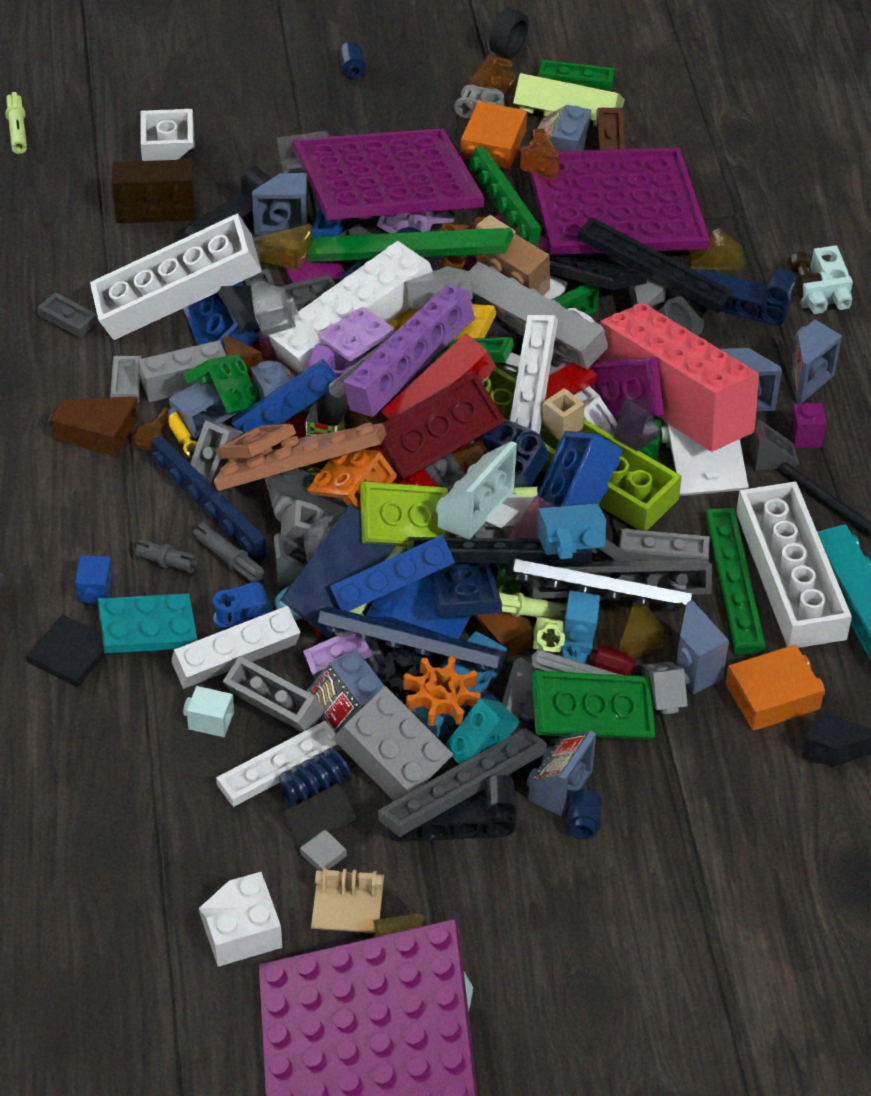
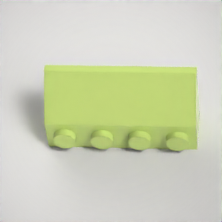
[513,73,625,127]

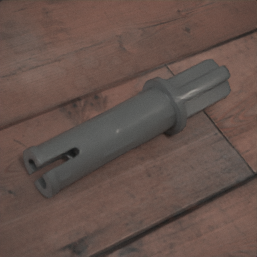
[193,522,264,582]

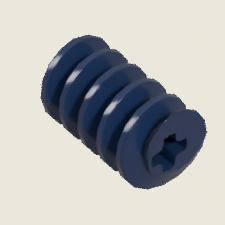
[279,748,352,811]

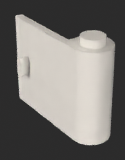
[660,422,749,496]

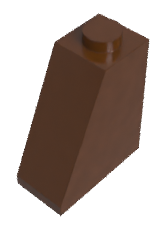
[49,396,139,457]

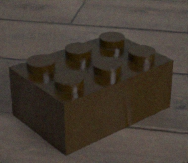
[112,159,196,223]

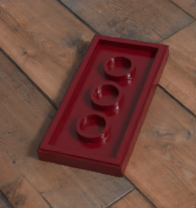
[380,371,505,481]

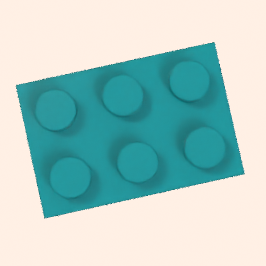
[97,594,198,654]

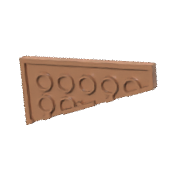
[214,423,387,491]

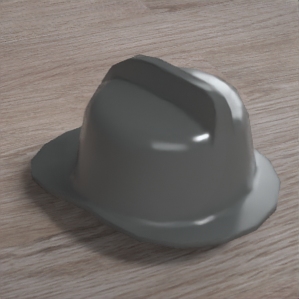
[658,296,704,336]

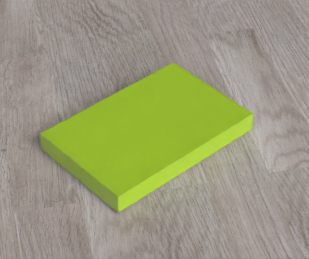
[360,482,450,546]

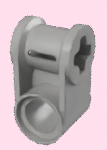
[454,85,504,118]

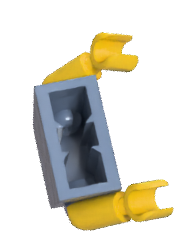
[168,382,243,463]

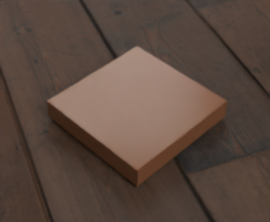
[216,424,296,459]

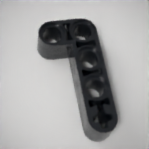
[182,166,272,239]
[388,775,517,842]

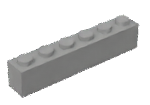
[469,261,609,370]

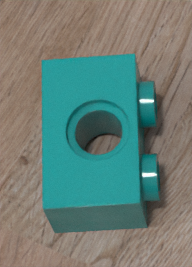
[445,698,520,764]

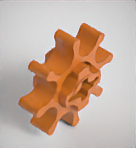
[403,656,481,726]

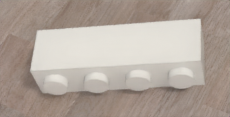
[171,606,301,689]

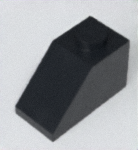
[802,710,871,767]

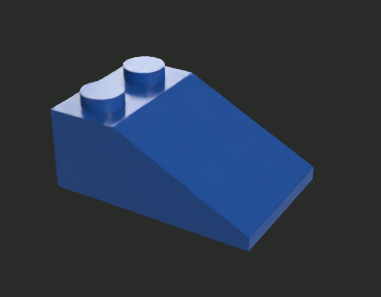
[365,577,471,642]

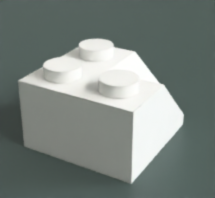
[141,109,195,161]
[199,872,283,967]

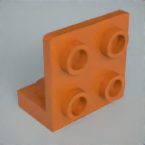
[307,449,397,512]

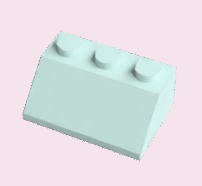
[436,441,517,540]

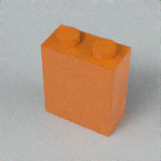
[461,101,527,169]
[726,644,825,731]

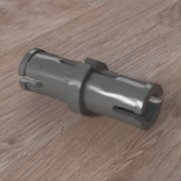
[135,539,198,573]

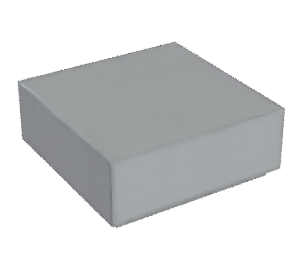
[300,830,347,871]

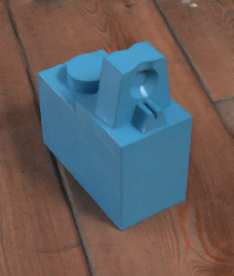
[538,504,606,559]
[558,591,600,664]

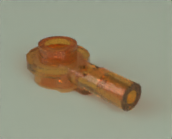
[134,407,170,450]

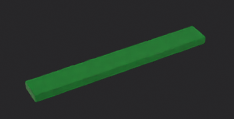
[306,228,514,262]

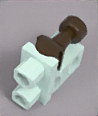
[788,245,853,314]

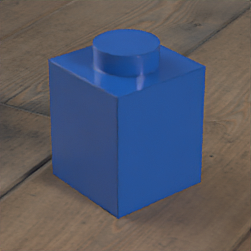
[75,555,113,604]

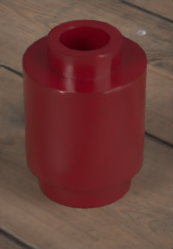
[589,645,636,676]

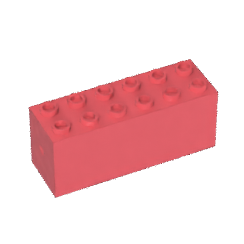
[599,303,759,452]

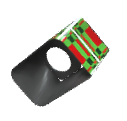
[306,392,350,437]

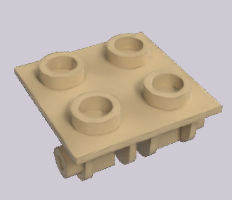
[311,867,384,934]

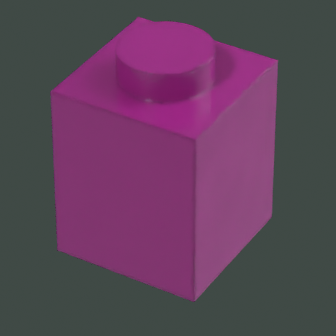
[790,403,826,448]

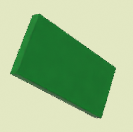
[531,670,656,740]

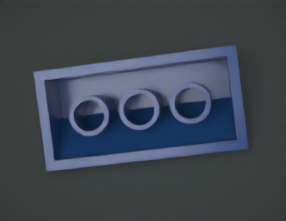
[184,282,263,356]
[538,431,623,508]

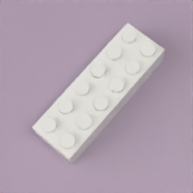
[90,213,262,340]
[267,241,433,375]
[736,482,852,648]

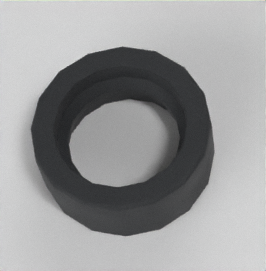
[489,7,529,58]

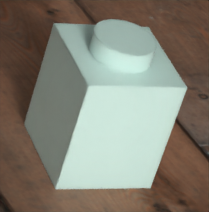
[183,686,234,737]

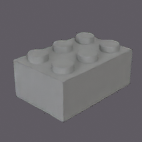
[332,686,453,800]

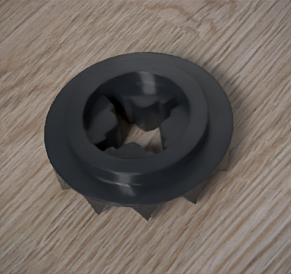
[376,648,423,699]

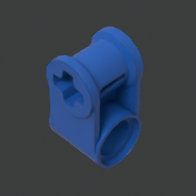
[212,582,273,630]

